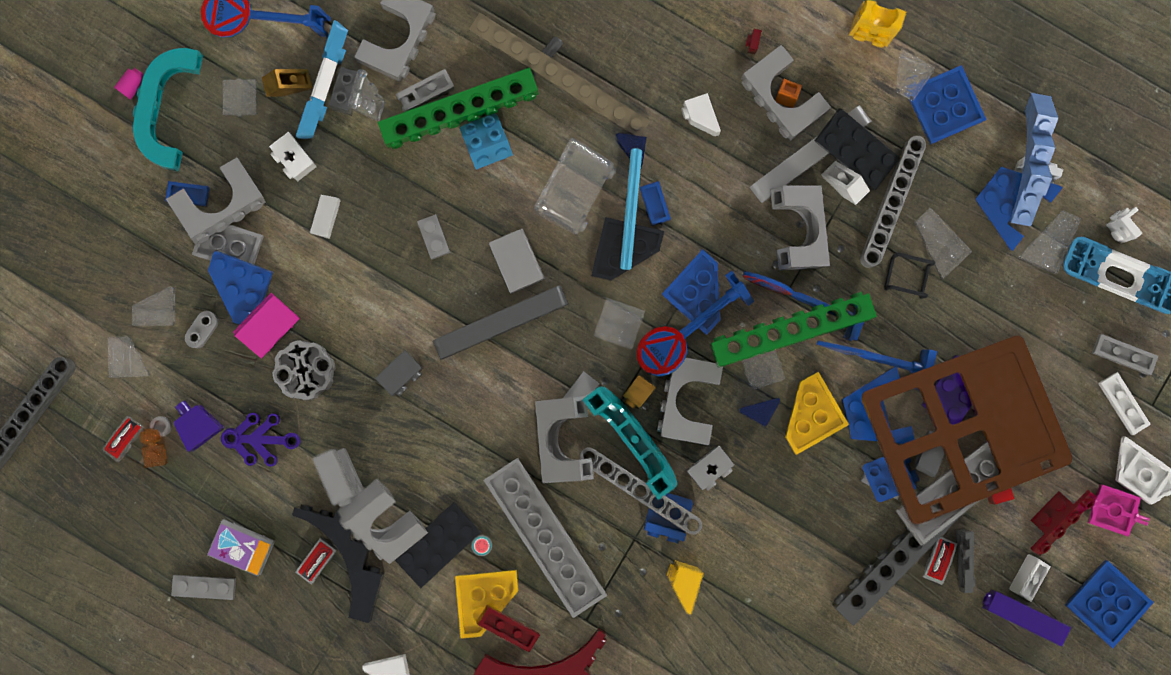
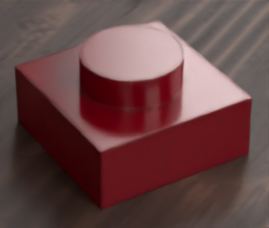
[745,29,762,55]

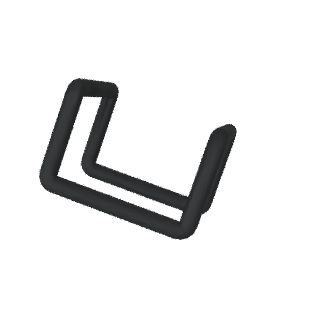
[884,252,936,299]

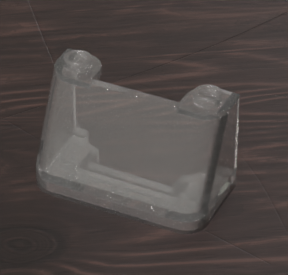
[534,137,617,236]

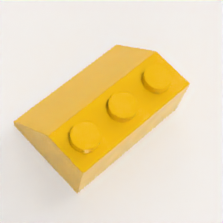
[667,560,703,614]

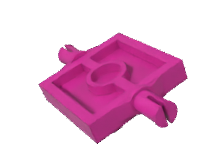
[1087,484,1150,537]

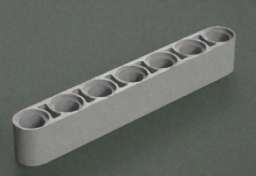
[749,105,872,204]
[860,136,926,268]
[580,448,702,534]

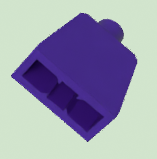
[173,400,224,452]

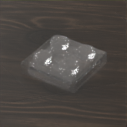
[593,298,645,350]

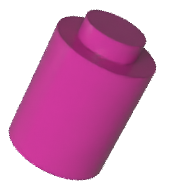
[114,68,144,100]

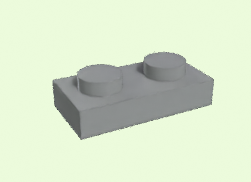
[417,214,450,260]

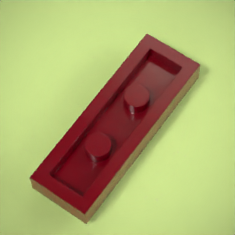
[476,605,540,653]

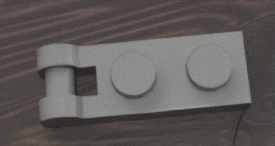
[396,69,455,112]

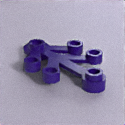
[221,413,301,467]

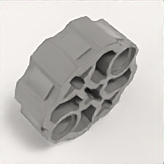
[272,340,335,400]

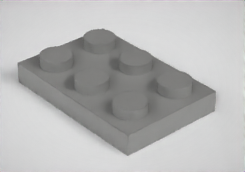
[192,224,264,265]

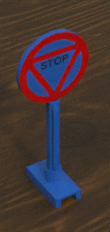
[201,0,331,38]
[637,270,754,376]
[742,272,864,341]

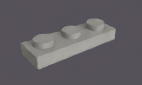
[1092,334,1158,375]
[171,575,236,600]

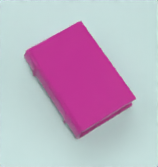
[233,293,300,359]

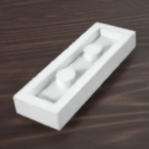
[1098,372,1151,435]

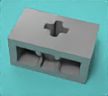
[686,445,734,491]

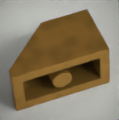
[262,69,313,97]
[623,375,656,409]

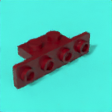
[1030,490,1097,556]

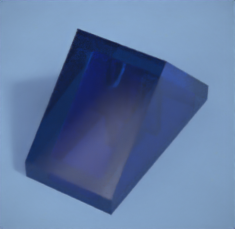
[615,133,647,170]
[738,398,780,427]

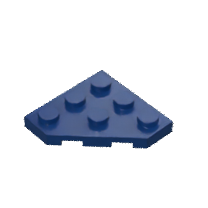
[661,249,721,335]
[208,251,273,325]

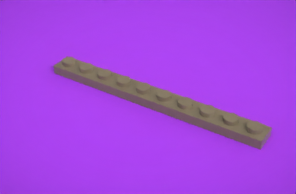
[469,13,650,139]

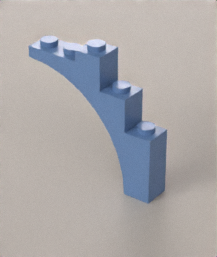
[1010,93,1058,226]

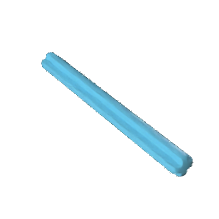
[620,148,642,270]

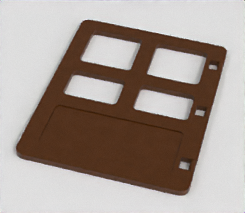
[861,336,1072,524]

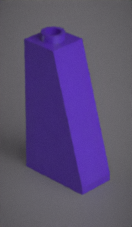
[982,589,1071,646]

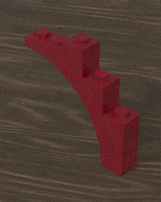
[473,628,607,675]

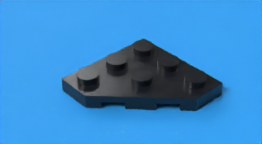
[591,217,664,281]

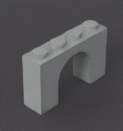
[354,0,436,82]
[741,45,831,141]
[166,158,266,245]
[770,186,830,270]
[657,358,723,445]
[535,396,594,483]
[312,448,364,507]
[338,479,428,564]

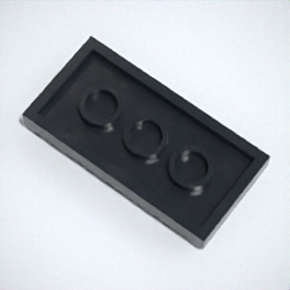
[814,108,900,190]
[395,502,481,588]

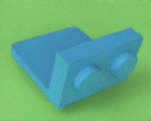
[460,114,513,170]

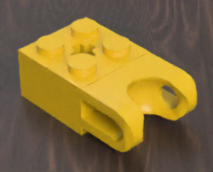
[849,0,907,48]

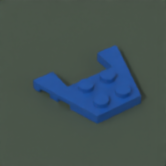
[975,167,1063,251]
[841,367,915,444]

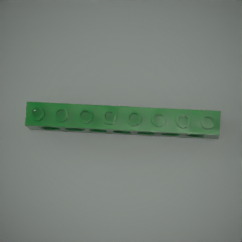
[377,67,539,149]
[710,292,877,368]

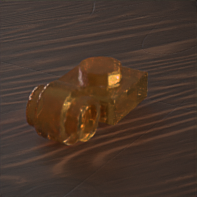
[140,428,168,468]

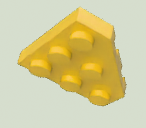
[785,372,849,455]
[455,570,519,638]

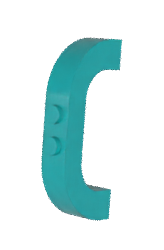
[133,48,203,172]
[582,386,677,500]

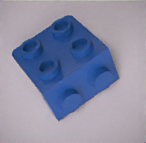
[863,456,920,502]
[643,493,693,544]

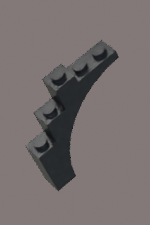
[292,504,385,623]

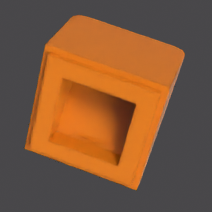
[775,78,802,108]

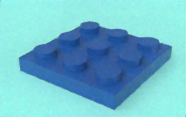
[905,65,987,145]
[1065,560,1154,648]

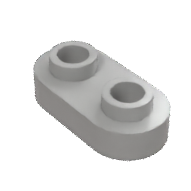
[185,311,218,349]

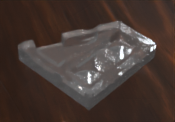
[895,49,935,101]
[347,69,385,121]
[132,287,175,326]
[108,336,150,378]

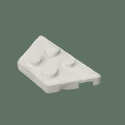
[1115,436,1171,505]

